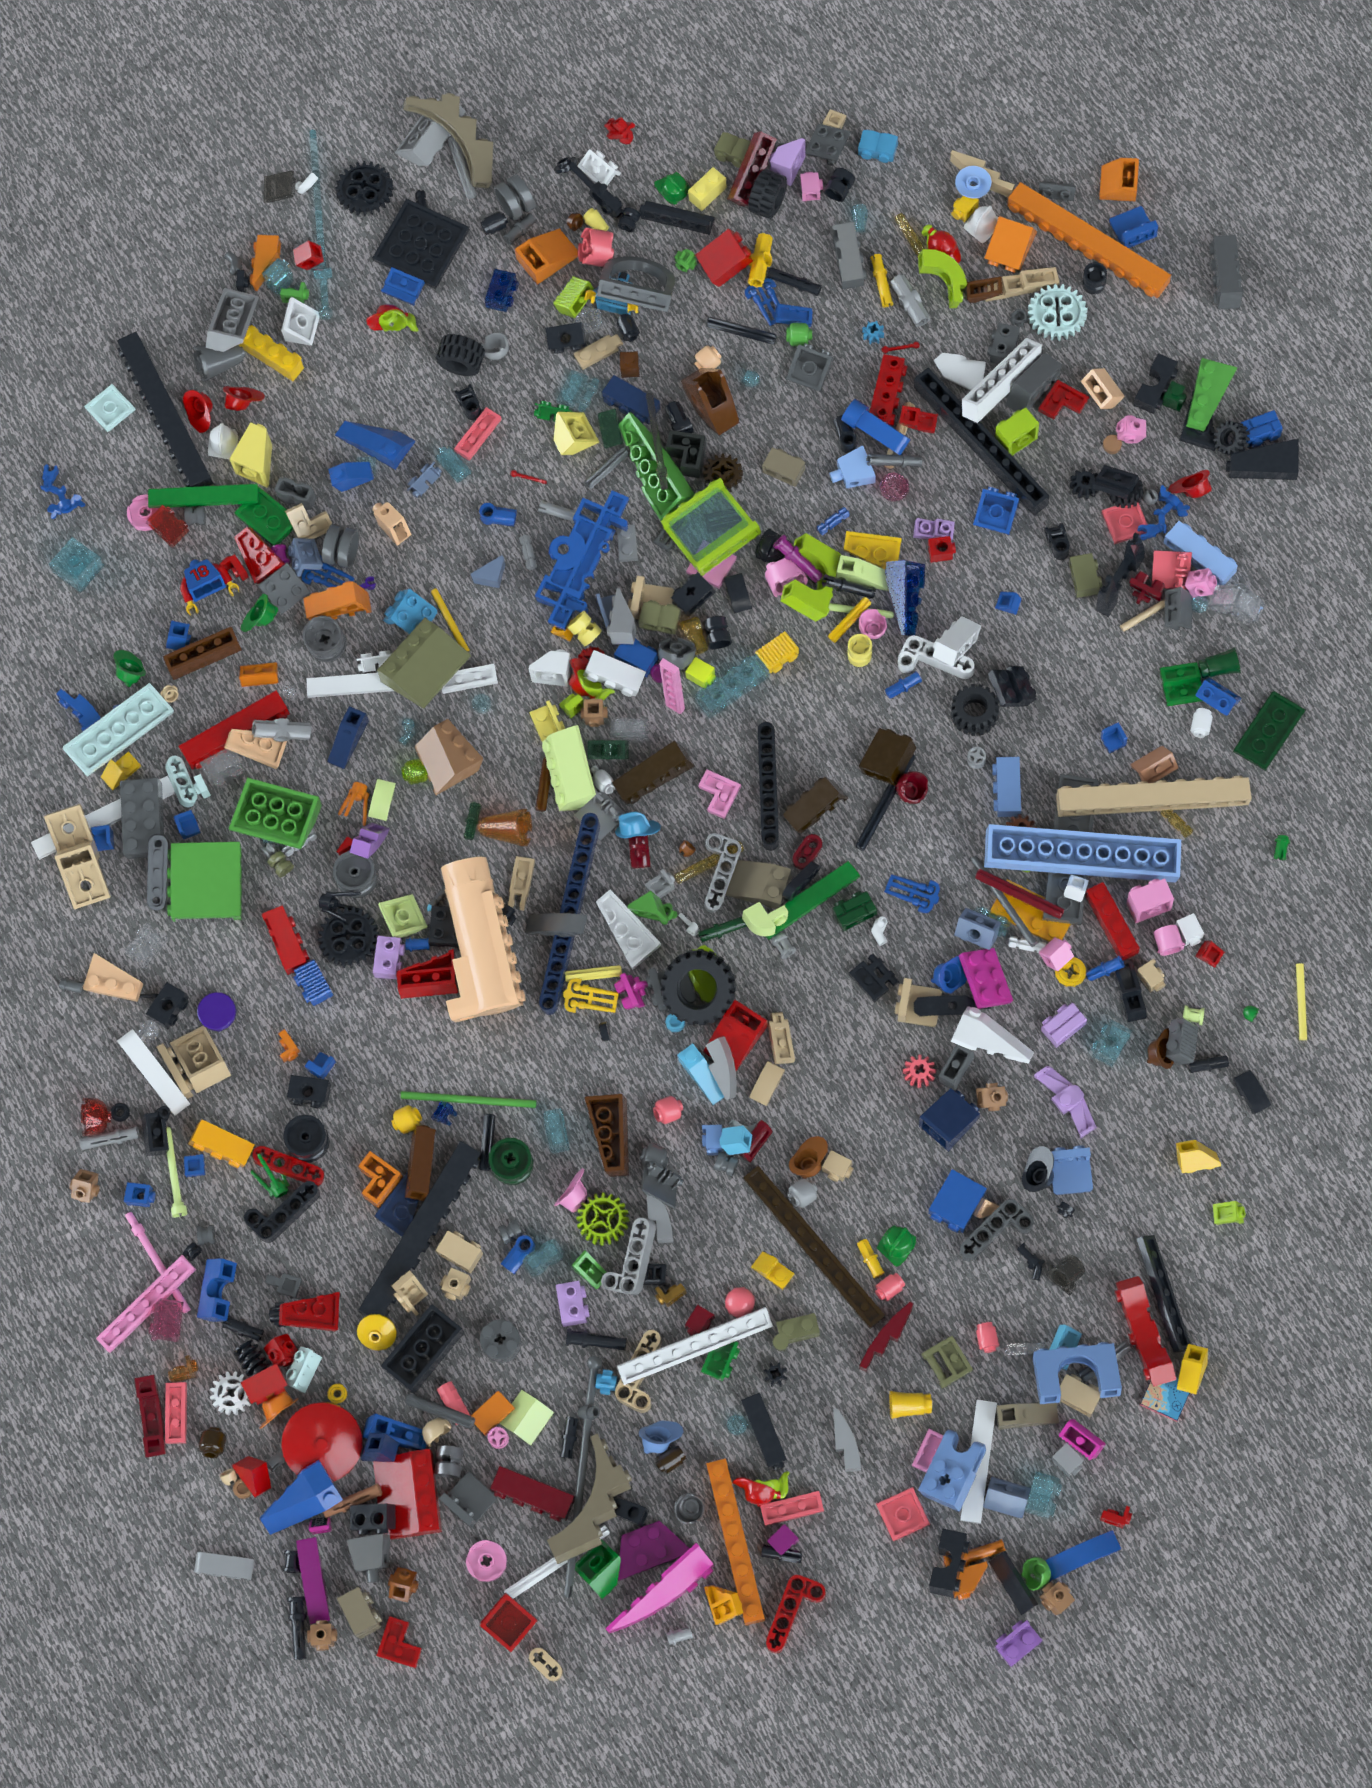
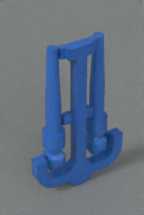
[745,278,780,326]
[302,555,355,587]
[884,874,940,913]

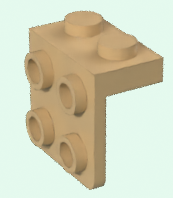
[628,576,674,620]
[895,978,942,1027]

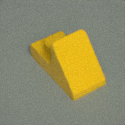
[101,751,141,790]
[751,1251,795,1290]

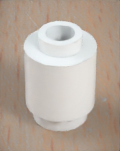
[1190,708,1213,738]

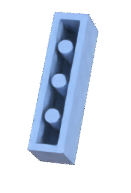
[1164,521,1238,588]

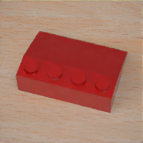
[373,1449,442,1540]

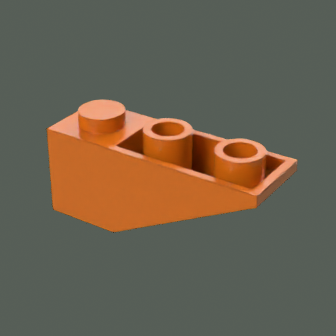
[250,235,281,291]

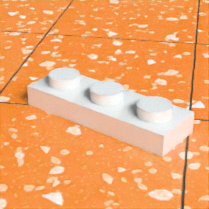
[442,664,498,694]

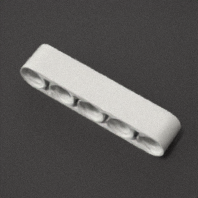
[117,1029,190,1116]

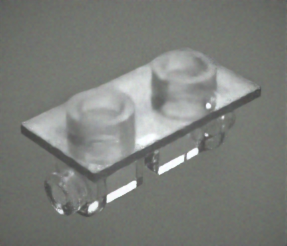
[136,1020,161,1048]

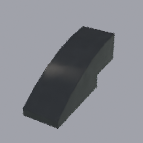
[1114,959,1147,1022]

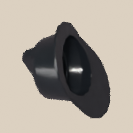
[755,528,791,563]
[1021,1146,1054,1192]

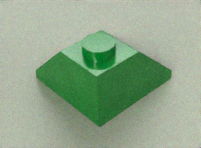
[575,1539,621,1599]

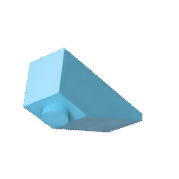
[677,1044,724,1105]

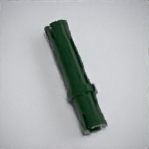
[698,916,747,943]

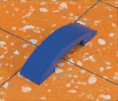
[1045,1530,1121,1581]

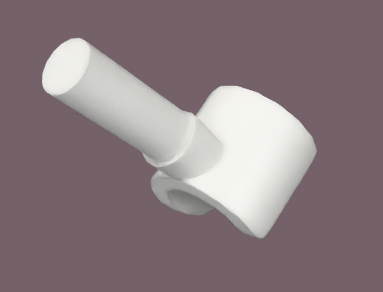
[678,913,700,937]

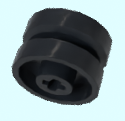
[283,1114,330,1163]

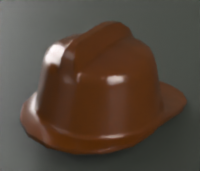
[1147,1028,1174,1069]

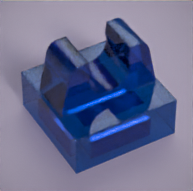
[431,1102,457,1126]

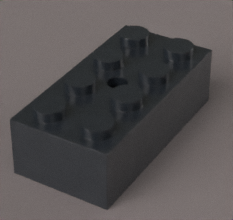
[381,1304,465,1394]

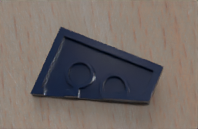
[374,1172,419,1237]

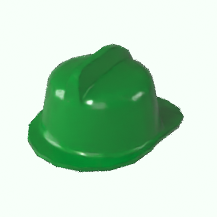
[654,172,690,205]
[241,594,278,632]
[113,650,146,687]
[877,1225,916,1267]

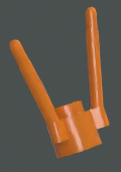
[338,782,370,826]

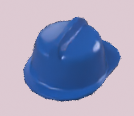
[931,955,967,993]

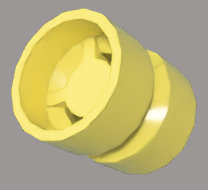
[567,611,602,646]
[848,634,872,667]

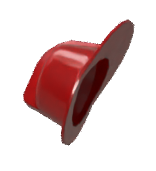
[223,386,265,411]
[183,390,213,433]
[1168,469,1212,498]

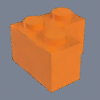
[358,1151,403,1209]

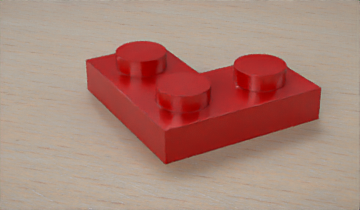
[1038,380,1089,420]
[376,1616,422,1669]

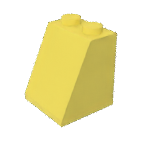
[230,422,272,488]

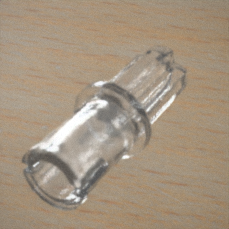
[1005,1341,1045,1357]

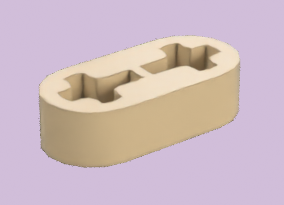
[529,1648,563,1682]

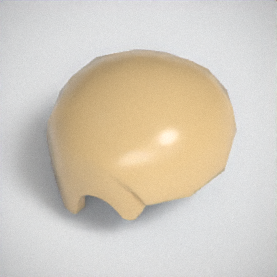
[422,1418,452,1447]

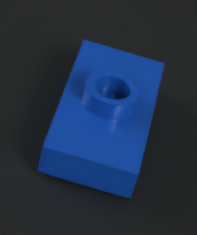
[775,303,812,327]

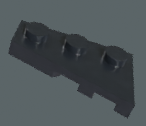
[1179,390,1216,451]

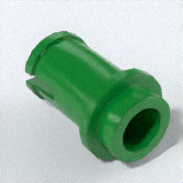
[1274,835,1290,861]

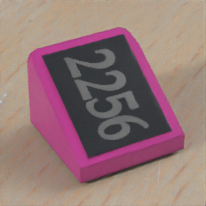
[309,1517,332,1535]

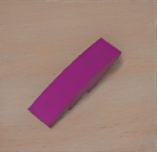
[296,1537,330,1624]

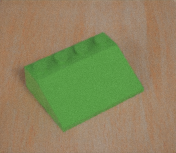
[229,778,322,849]

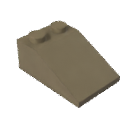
[725,860,792,909]

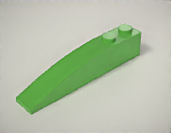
[619,412,694,521]

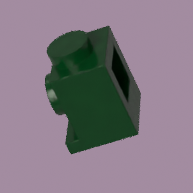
[1163,381,1187,412]

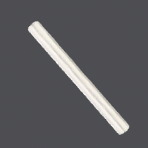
[504,1524,610,1599]

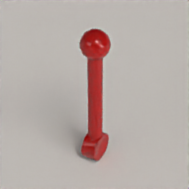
[882,341,920,354]
[510,470,547,484]

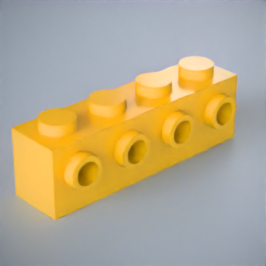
[238,325,304,381]

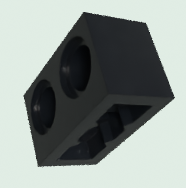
[350,1503,396,1535]

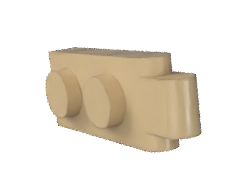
[573,334,623,370]
[768,1012,795,1064]

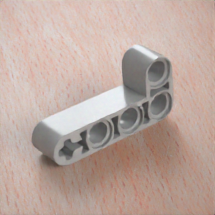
[704,833,741,913]
[601,1218,656,1295]

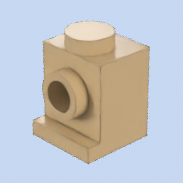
[1137,959,1166,992]

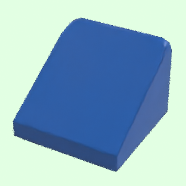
[995,592,1022,615]

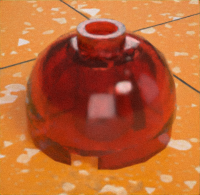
[81,1098,112,1136]

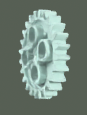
[1028,284,1087,341]

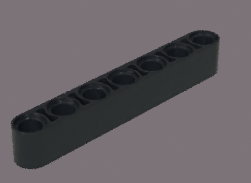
[758,721,779,851]

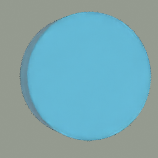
[666,1014,685,1032]

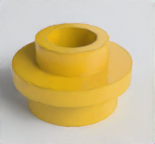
[327,1384,347,1404]

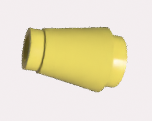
[583,208,609,231]

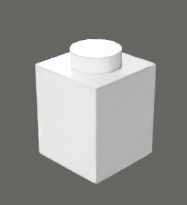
[1175,913,1204,946]

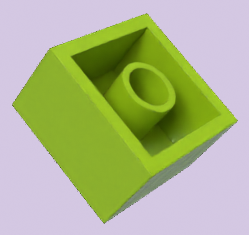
[995,407,1039,456]

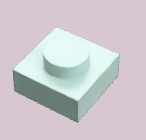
[193,774,211,798]

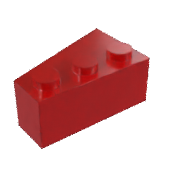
[261,905,310,975]

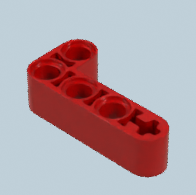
[766,1575,826,1654]

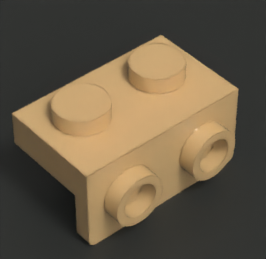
[392,1270,428,1316]

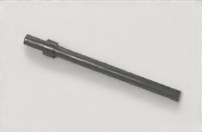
[971,856,1037,947]

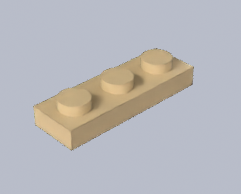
[157,1043,194,1099]

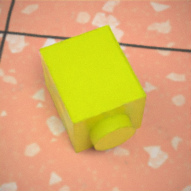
[685,657,716,689]

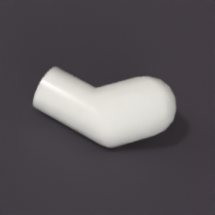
[295,173,319,194]
[871,916,888,946]

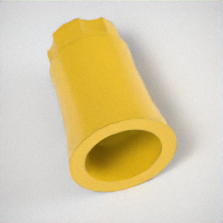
[889,1391,932,1419]

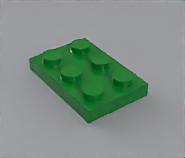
[234,487,293,546]

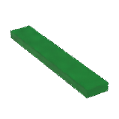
[148,484,259,508]
[765,861,860,940]

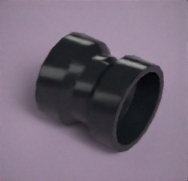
[618,207,641,233]

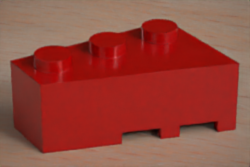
[397,949,458,999]

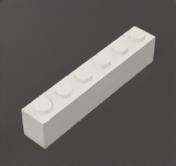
[962,338,1042,423]

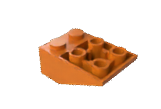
[514,228,578,285]

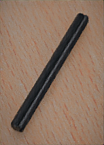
[856,754,915,851]

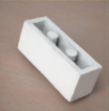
[933,616,981,666]
[583,650,646,697]

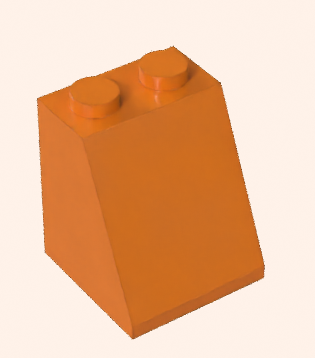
[985,216,1037,273]

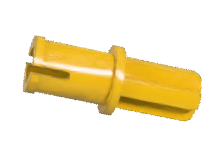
[857,1239,885,1278]

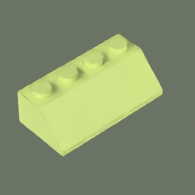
[542,725,596,811]

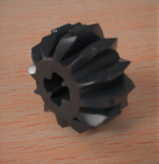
[1069,467,1099,500]

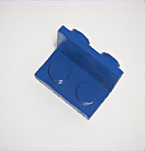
[1109,206,1158,248]

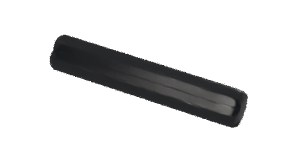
[479,1114,496,1171]

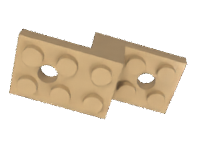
[44,803,111,909]

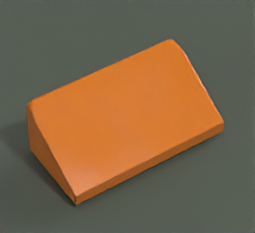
[239,662,278,687]
[471,1391,515,1436]

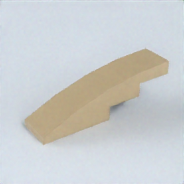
[950,150,1015,197]
[982,267,1060,302]

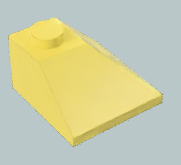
[554,412,599,455]

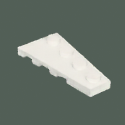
[596,889,661,970]

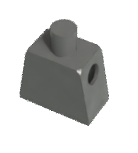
[347,1534,390,1583]

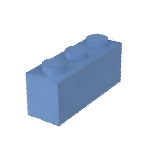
[992,757,1021,817]

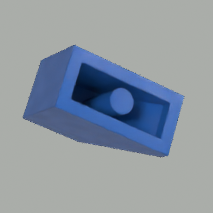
[328,462,374,492]

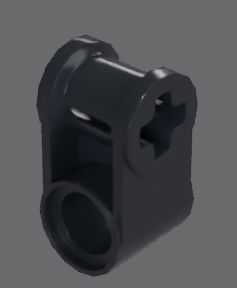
[454,384,482,421]
[1044,523,1070,560]

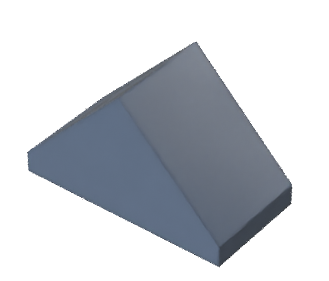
[470,555,506,588]

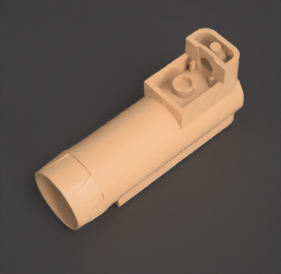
[441,857,526,1022]

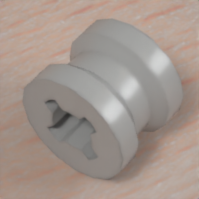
[967,747,986,769]

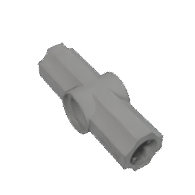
[890,274,930,327]
[252,718,311,742]

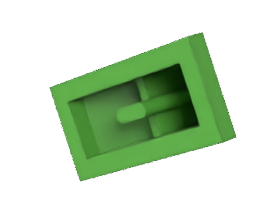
[627,891,668,922]
[572,1250,607,1290]

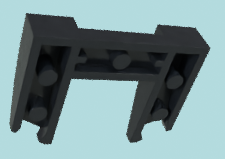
[1096,532,1145,617]

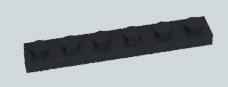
[1136,1235,1190,1353]

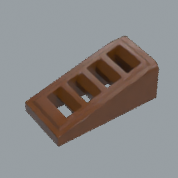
[966,276,1003,303]

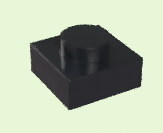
[236,270,250,293]

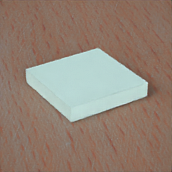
[84,384,136,432]

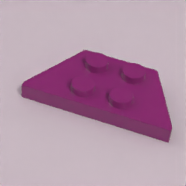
[618,1521,690,1581]

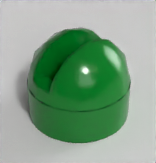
[1243,1005,1259,1022]

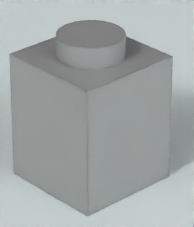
[1052,1443,1084,1477]

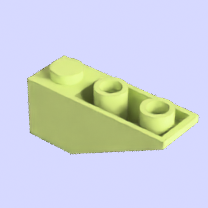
[837,555,896,592]

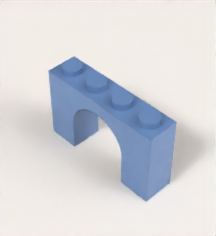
[1033,1342,1122,1404]

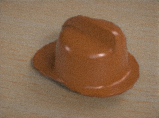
[789,1136,828,1179]

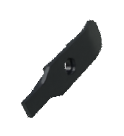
[913,995,991,1017]

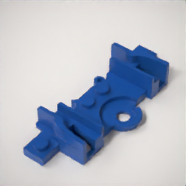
[535,490,629,631]

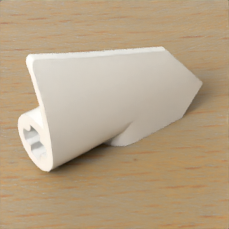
[934,353,986,391]

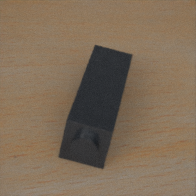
[741,1392,787,1471]

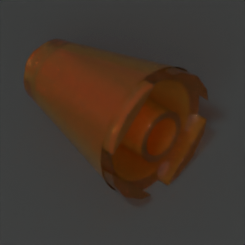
[477,808,532,847]

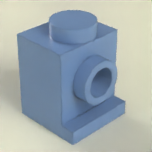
[702,1125,723,1155]

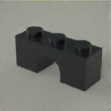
[1134,353,1179,414]
[929,1529,970,1598]

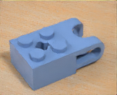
[918,1430,986,1512]

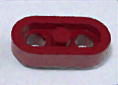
[793,834,822,870]

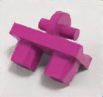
[614,973,648,1010]

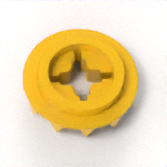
[1055,957,1086,987]

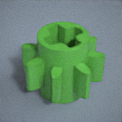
[674,249,697,272]

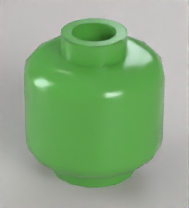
[786,323,812,346]

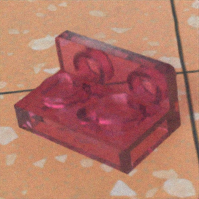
[149,1298,184,1342]

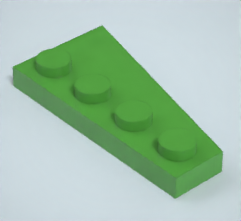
[1186,358,1238,431]

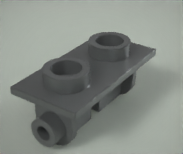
[1039,180,1076,201]

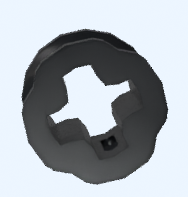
[282,1550,301,1573]

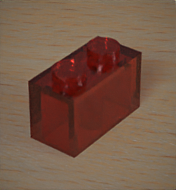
[146,505,189,548]

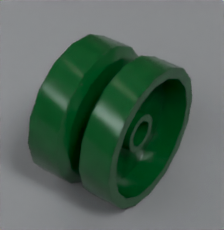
[489,1138,534,1185]

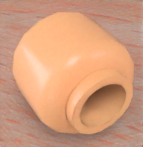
[694,345,722,369]

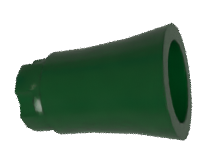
[1198,647,1241,678]

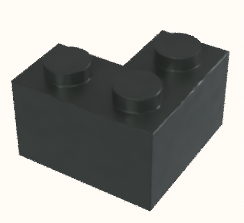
[666,430,707,478]

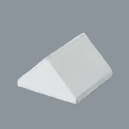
[281,297,320,345]

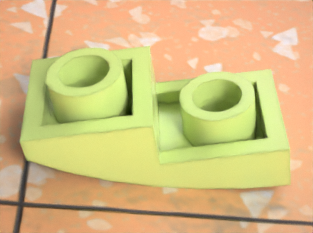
[368,779,396,821]

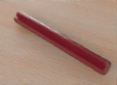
[975,869,1064,919]

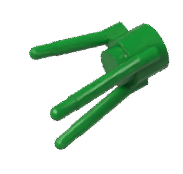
[250,1154,290,1199]

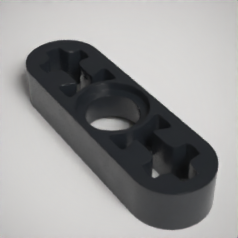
[782,861,821,901]

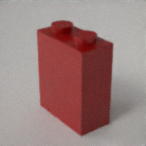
[695,229,753,287]

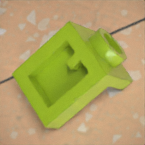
[559,694,584,719]
[1213,1201,1246,1225]

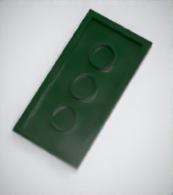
[1233,690,1306,771]

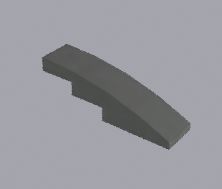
[525,913,587,937]

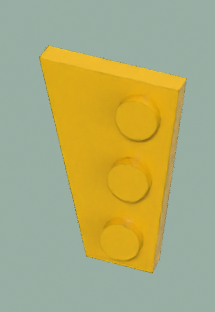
[844,531,902,575]

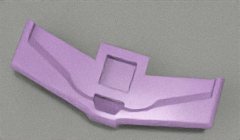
[1034,1066,1097,1138]

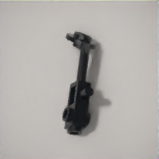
[554,157,623,218]

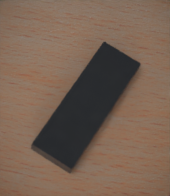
[989,1551,1038,1615]

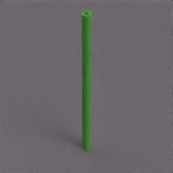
[401,1091,537,1108]

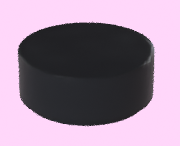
[599,1021,611,1042]

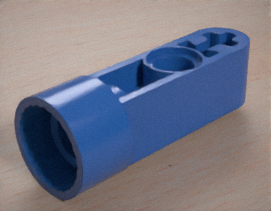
[841,399,911,455]

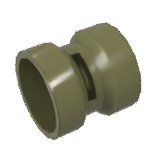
[267,851,294,878]

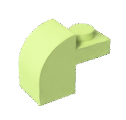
[742,902,788,936]

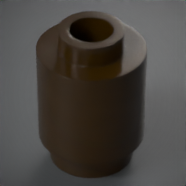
[655,1445,686,1474]

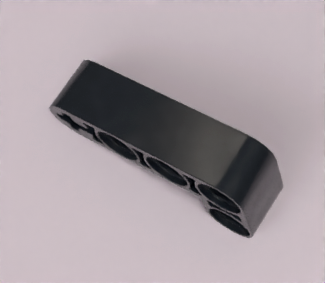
[244,1181,320,1243]

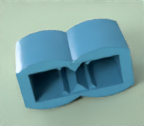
[858,130,898,163]

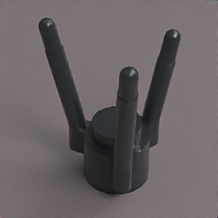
[319,891,363,921]

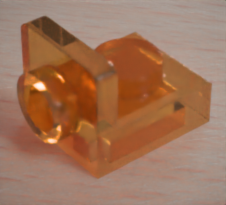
[168,1355,198,1383]

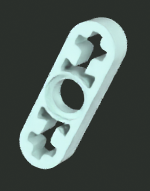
[165,756,197,807]

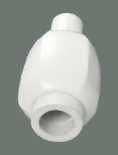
[591,766,615,794]

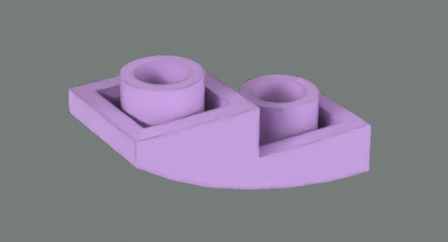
[913,518,955,540]

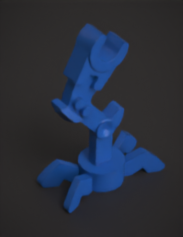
[40,464,85,519]
[1137,485,1190,541]

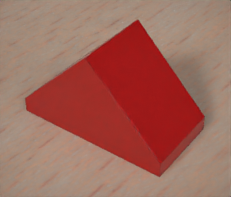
[232,1456,271,1498]

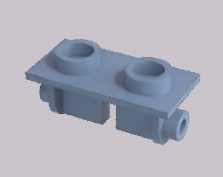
[407,462,442,498]

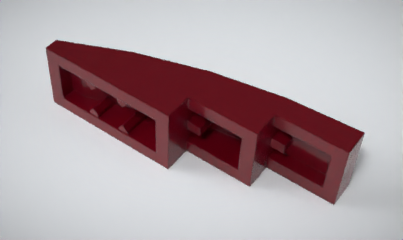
[859,1302,914,1372]

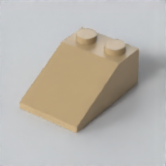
[170,1026,231,1094]

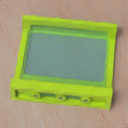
[661,478,761,576]

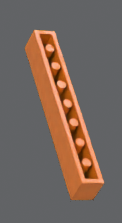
[706,1458,765,1626]

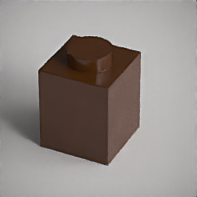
[620,351,640,378]

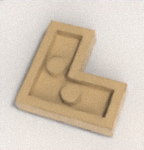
[285,503,332,539]

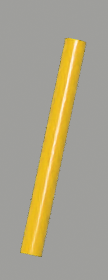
[431,589,470,652]

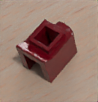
[685,1304,715,1336]

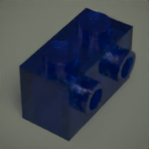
[485,269,519,312]

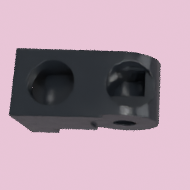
[613,1497,649,1528]

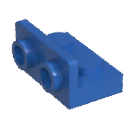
[1196,678,1241,716]

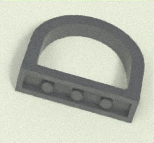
[597,256,675,312]

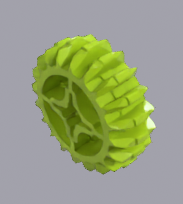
[576,1192,630,1246]

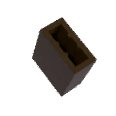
[859,728,917,786]

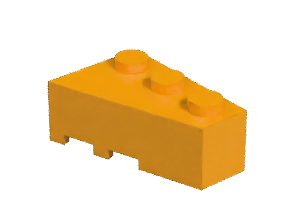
[188,1119,255,1168]

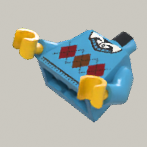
[584,272,639,315]

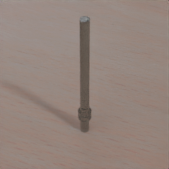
[646,393,668,490]

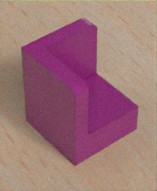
[767,1524,799,1555]

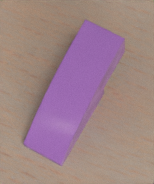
[350,823,390,858]

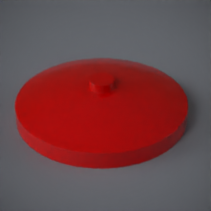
[282,1402,362,1482]

